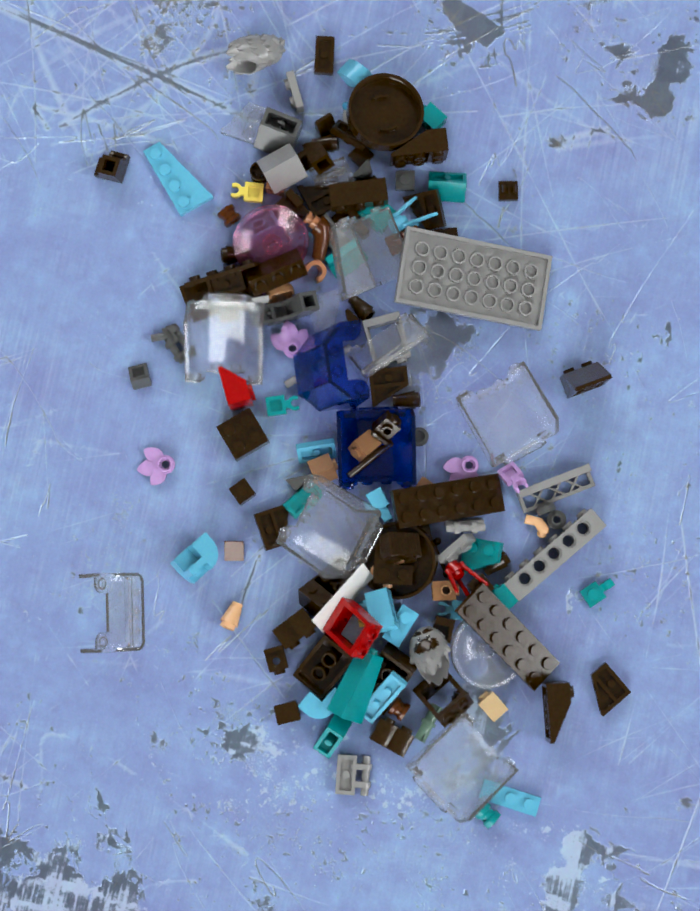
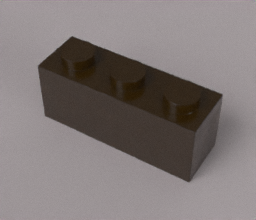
[328,177,388,214]
[244,248,308,297]

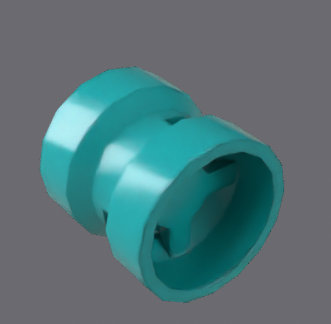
[473,801,501,829]

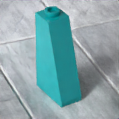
[327,647,384,724]

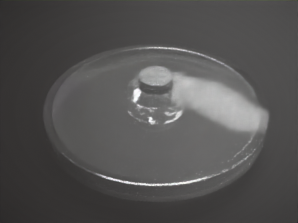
[450,620,516,689]

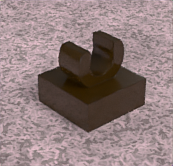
[498,181,518,202]

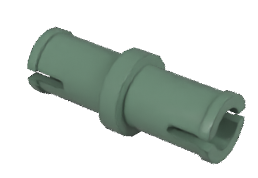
[414,703,443,743]

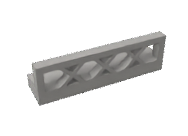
[515,463,595,513]

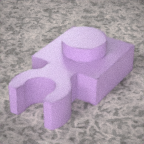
[497,461,528,493]

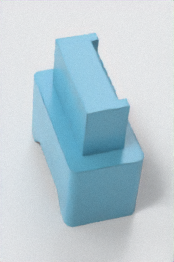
[366,487,393,523]

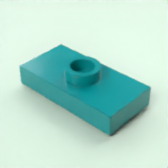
[282,479,324,519]

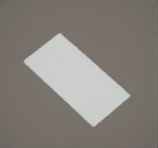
[312,563,373,633]

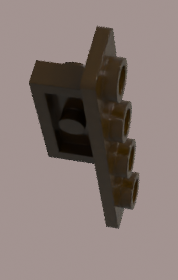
[184,259,260,299]

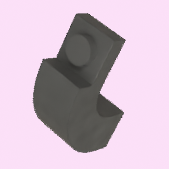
[249,290,320,327]

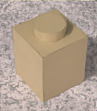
[477,691,508,722]

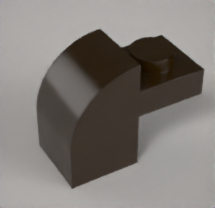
[297,141,335,175]

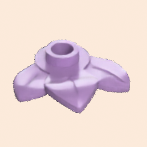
[271,321,309,358]
[137,447,175,485]
[443,456,479,481]

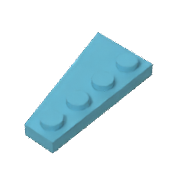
[143,142,214,217]

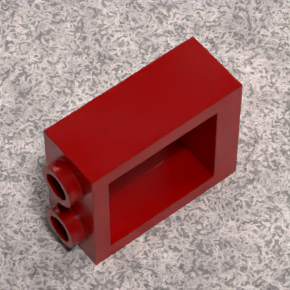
[322,597,383,659]

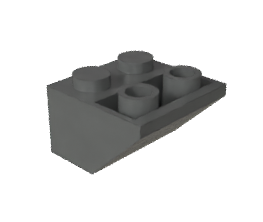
[254,107,303,154]

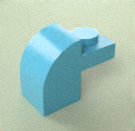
[337,59,373,88]
[298,686,337,719]

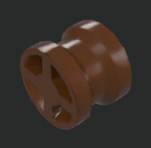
[217,204,241,228]
[387,697,411,721]

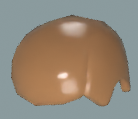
[266,283,295,304]

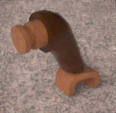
[302,211,331,284]

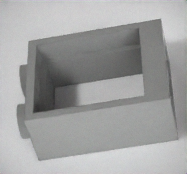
[362,311,411,369]

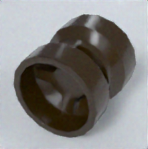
[250,162,267,184]

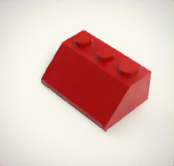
[218,366,256,412]

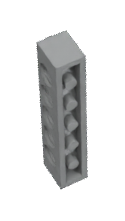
[504,508,606,602]

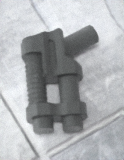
[151,323,195,364]

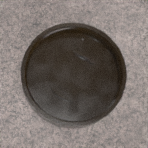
[346,73,424,151]
[359,522,438,600]

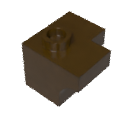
[94,151,130,183]
[274,188,309,224]

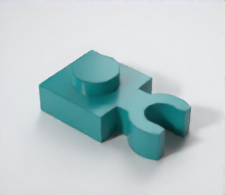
[265,395,300,417]

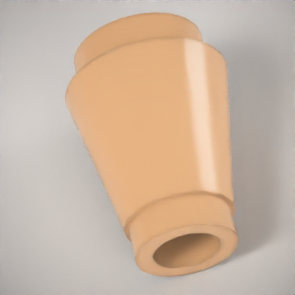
[220,601,243,631]

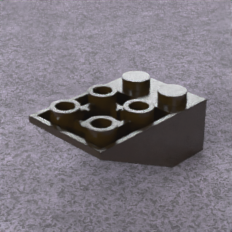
[390,128,449,168]
[298,558,356,617]

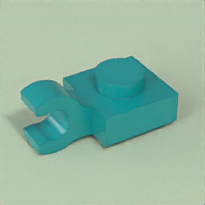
[579,578,615,608]

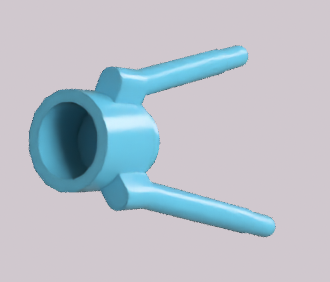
[389,196,438,233]

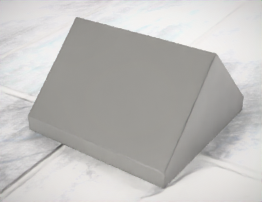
[256,143,308,195]

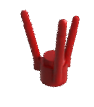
[445,560,489,597]

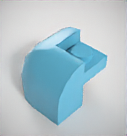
[170,532,218,584]

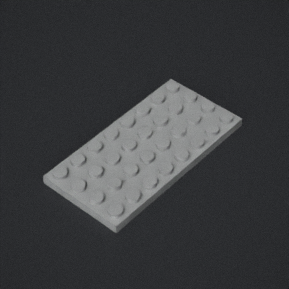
[394,226,552,331]

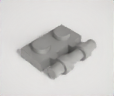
[444,518,485,534]
[335,754,372,796]

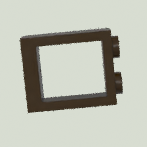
[412,672,474,728]

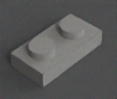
[284,71,304,113]
[438,534,476,564]

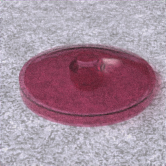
[233,205,309,270]

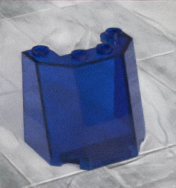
[293,320,370,412]
[336,406,417,490]

